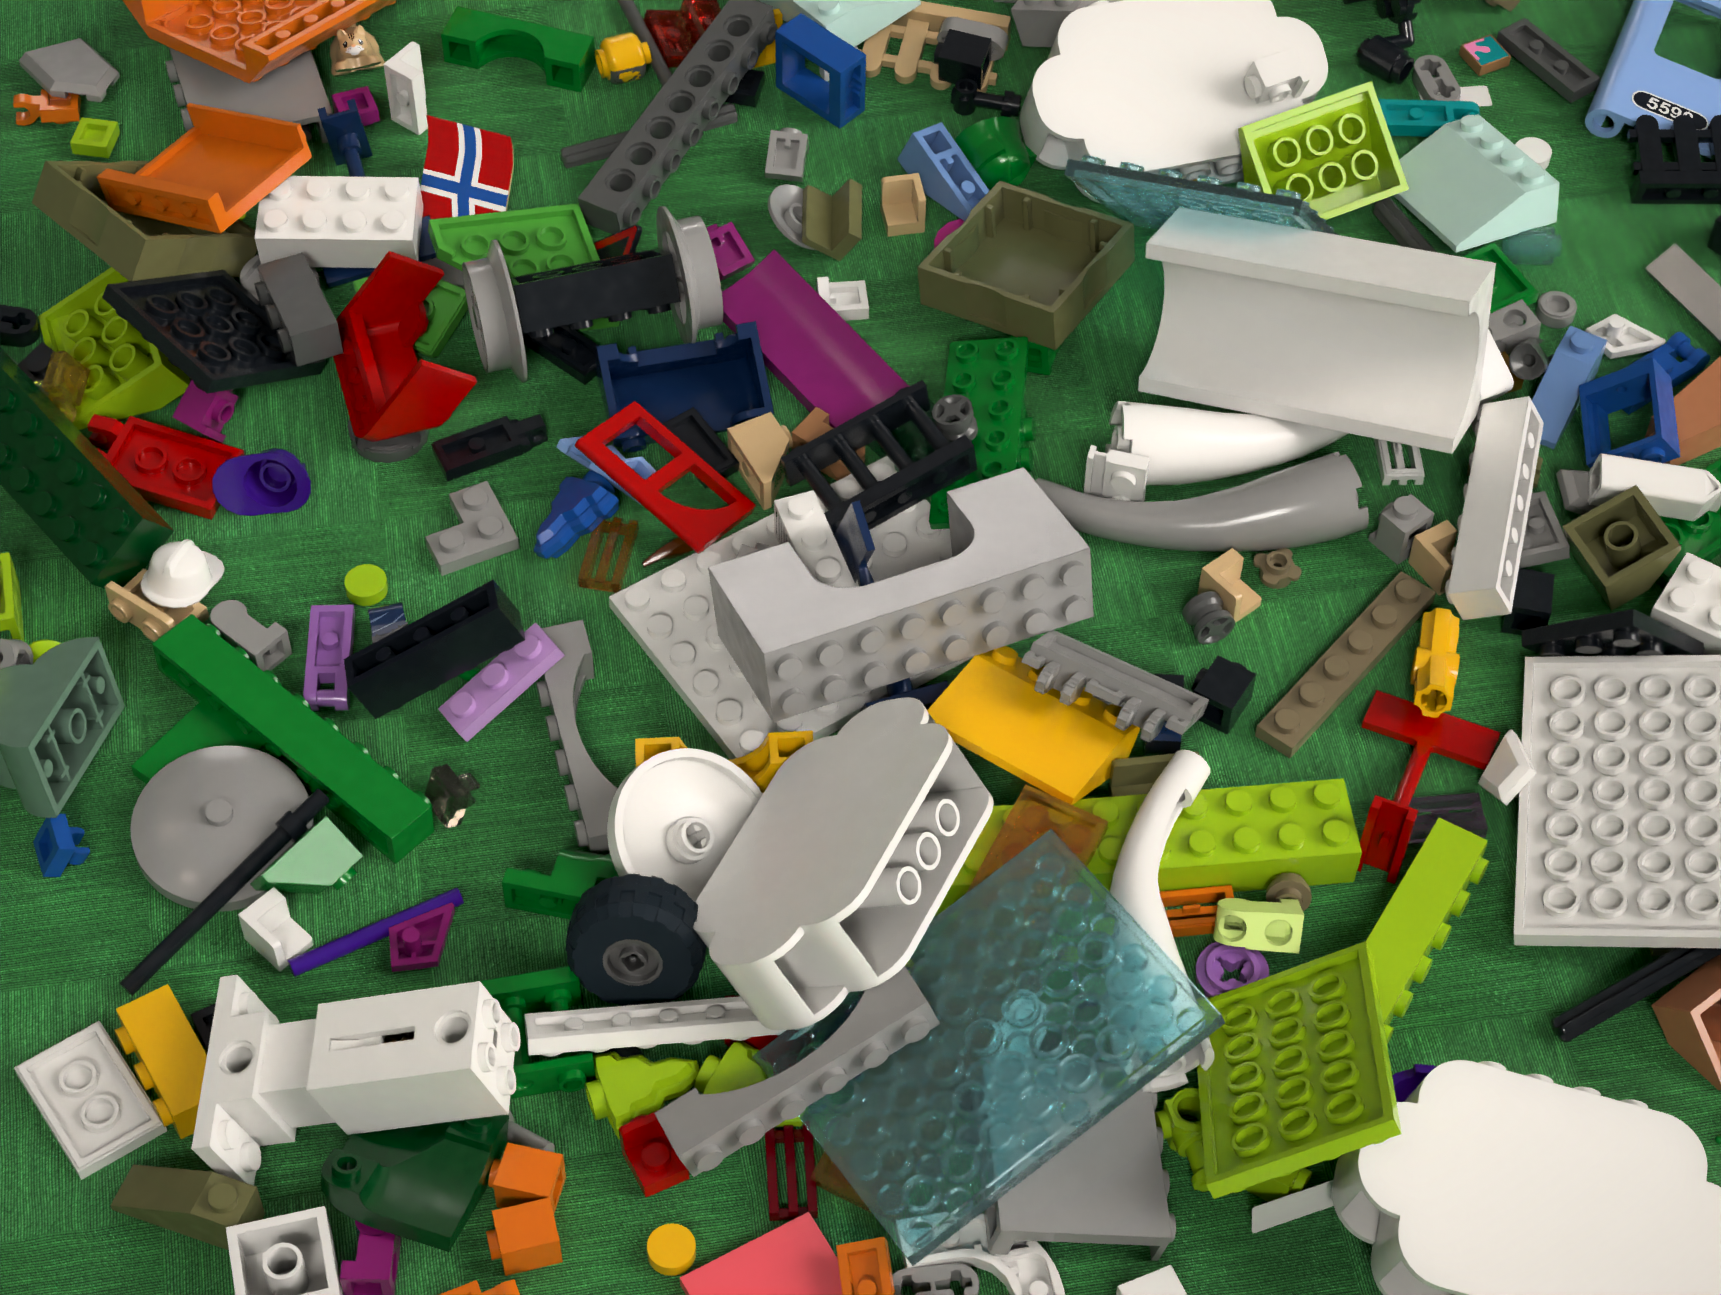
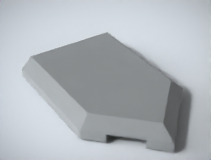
[19,38,120,102]

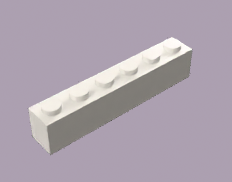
[1445,396,1544,620]

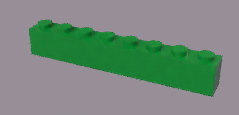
[152,614,435,864]

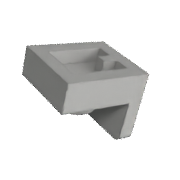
[765,128,809,182]

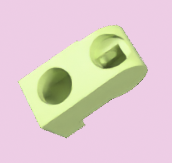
[1213,898,1304,954]

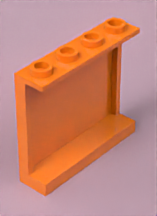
[97,103,312,234]

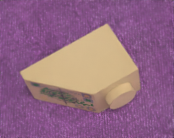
[727,412,793,510]

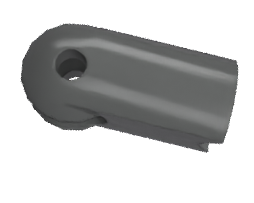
[1509,338,1554,380]

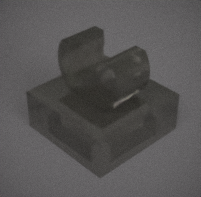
[425,764,480,829]

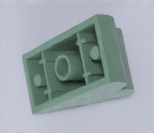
[0,637,125,818]

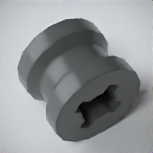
[932,394,978,442]
[1182,591,1235,645]

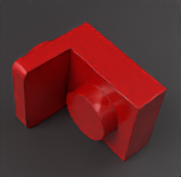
[619,1111,690,1198]

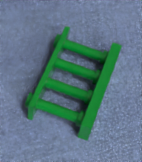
[476,966,596,1099]

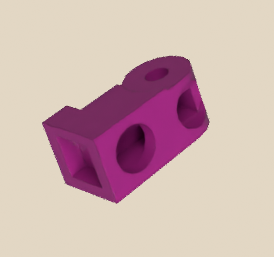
[339,1220,402,1295]

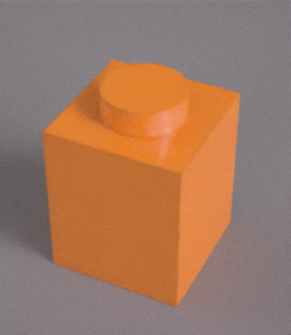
[488,1142,566,1214]
[486,1197,563,1276]

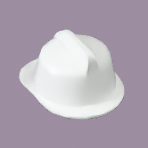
[141,539,225,609]

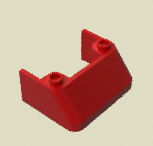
[333,251,477,442]

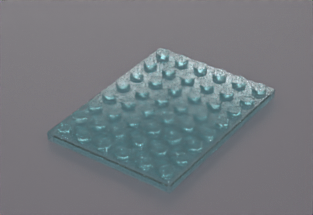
[752,829,1225,1266]

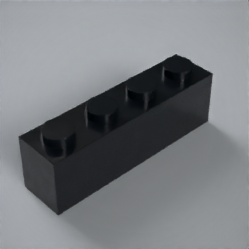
[344,580,525,719]

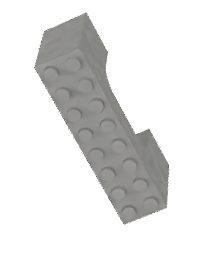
[708,467,1094,723]

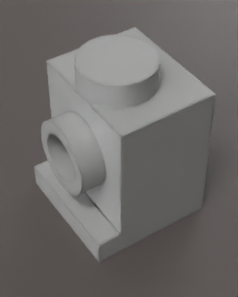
[1368,494,1435,565]

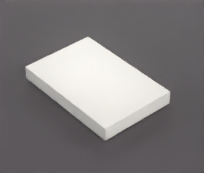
[14,1021,167,1180]

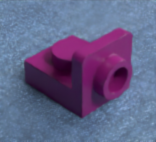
[706,221,755,282]

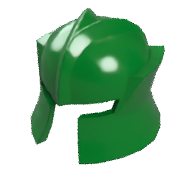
[955,116,1037,191]

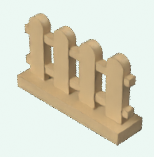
[858,1,1011,93]

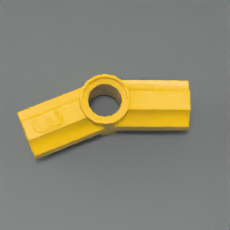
[1410,608,1460,718]

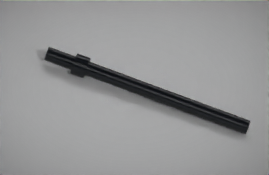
[119,788,330,996]

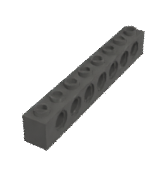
[578,0,777,234]

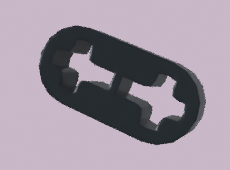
[0,305,41,347]

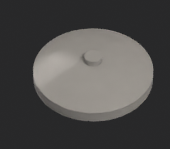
[130,745,314,912]

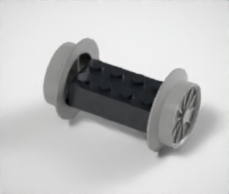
[462,206,723,382]

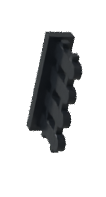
[1627,115,1721,204]

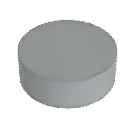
[1535,291,1577,329]

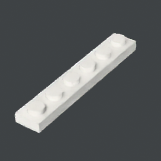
[524,996,812,1056]

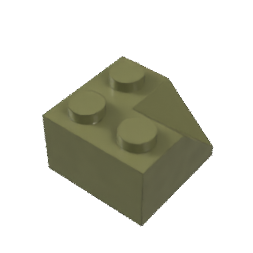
[1562,485,1681,611]

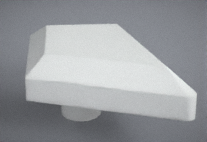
[1585,314,1666,359]
[1478,729,1536,806]

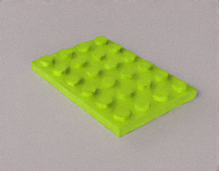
[1197,941,1402,1199]

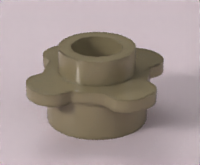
[1253,548,1302,589]

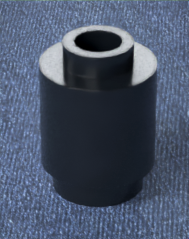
[1357,35,1414,84]

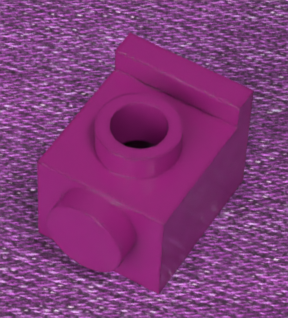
[172,380,239,443]

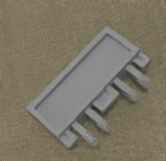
[1022,630,1209,742]

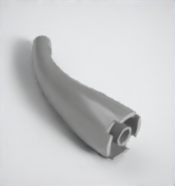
[1035,451,1369,552]

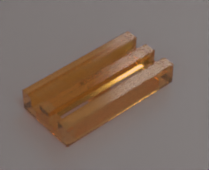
[578,517,639,593]

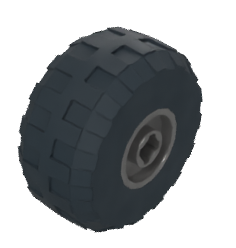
[565,874,706,1006]

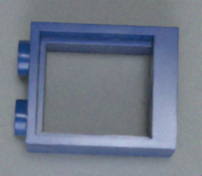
[775,13,866,129]
[1579,358,1681,469]

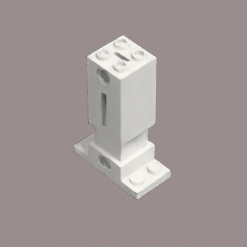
[191,975,521,1186]

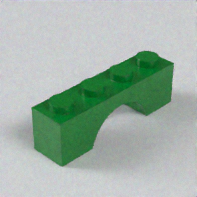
[441,6,596,93]

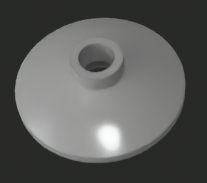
[768,184,816,250]

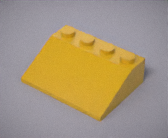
[927,646,1140,806]

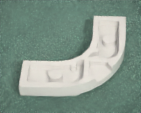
[897,1212,1065,1295]

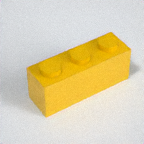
[114,984,207,1139]

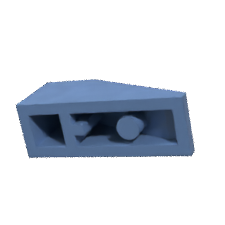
[897,122,989,221]
[1532,326,1607,449]

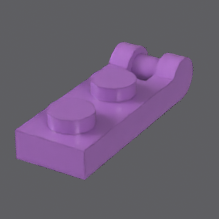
[303,604,356,711]

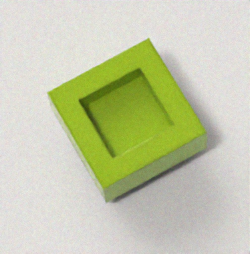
[70,117,120,158]

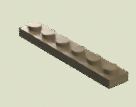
[1255,571,1436,758]

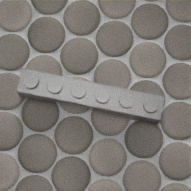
[536,620,618,855]
[654,966,940,1177]

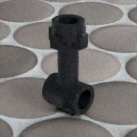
[951,78,1022,117]

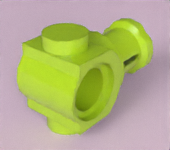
[1154,1088,1209,1192]

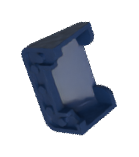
[595,321,774,453]

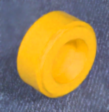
[647,1223,696,1276]

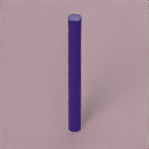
[287,887,464,977]

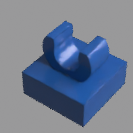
[33,814,90,877]

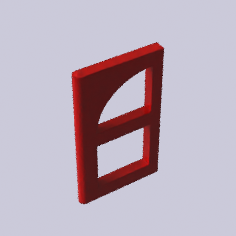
[575,401,756,554]

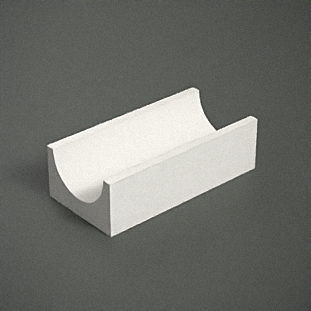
[1138,207,1496,454]

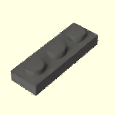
[1497,18,1600,103]

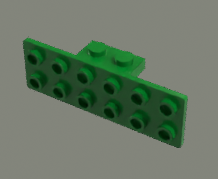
[929,336,1036,529]

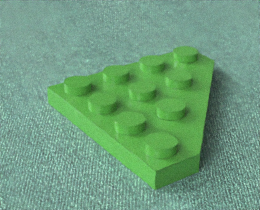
[428,203,620,331]

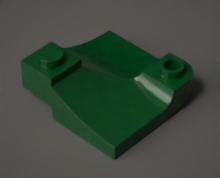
[320,1115,509,1252]

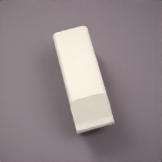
[1588,453,1721,521]

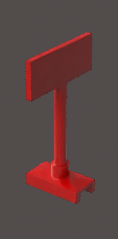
[1357,690,1501,884]

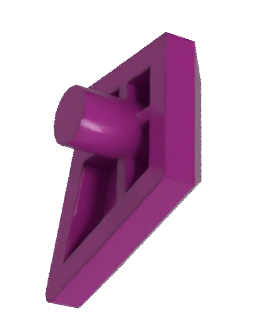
[389,903,455,972]

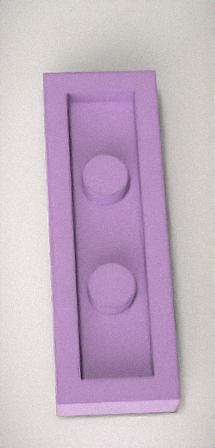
[438,622,565,742]

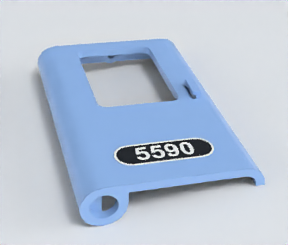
[1585,0,1721,159]

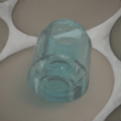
[1502,226,1562,265]

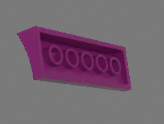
[722,249,910,428]

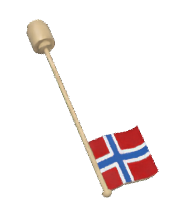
[421,115,514,220]

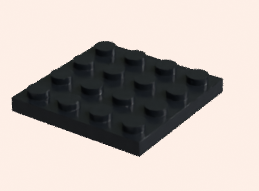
[102,270,326,393]

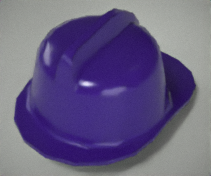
[212,448,311,516]

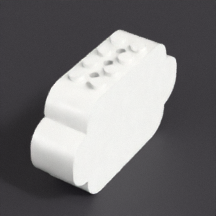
[1020,0,1328,205]
[693,697,994,1030]
[1332,1060,1721,1295]

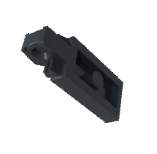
[431,414,548,482]

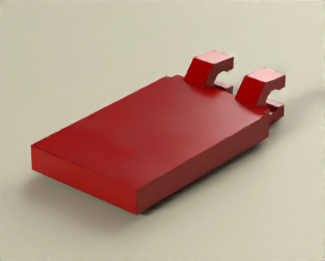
[87,414,244,520]

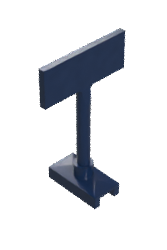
[318,99,437,288]
[834,500,949,712]

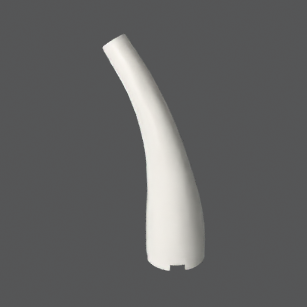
[1105,401,1349,485]
[1103,750,1215,1093]

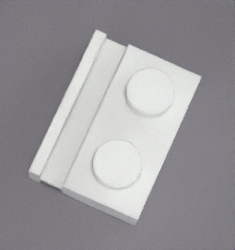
[1084,445,1150,502]

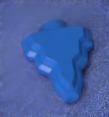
[534,470,619,559]

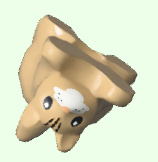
[330,23,385,76]

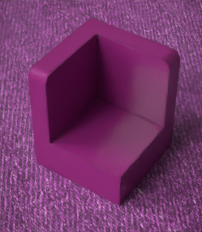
[332,86,380,126]

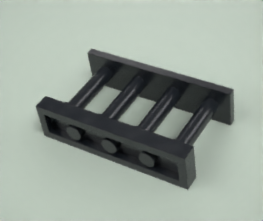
[781,380,978,535]

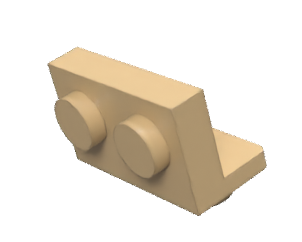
[105,568,209,642]

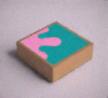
[1459,34,1511,76]

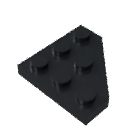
[1522,609,1704,657]

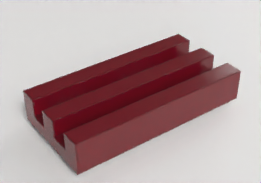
[765,1124,818,1221]

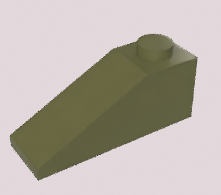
[110,1164,265,1250]

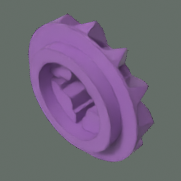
[1196,942,1269,998]

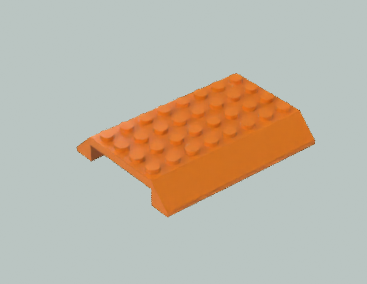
[122,0,397,83]

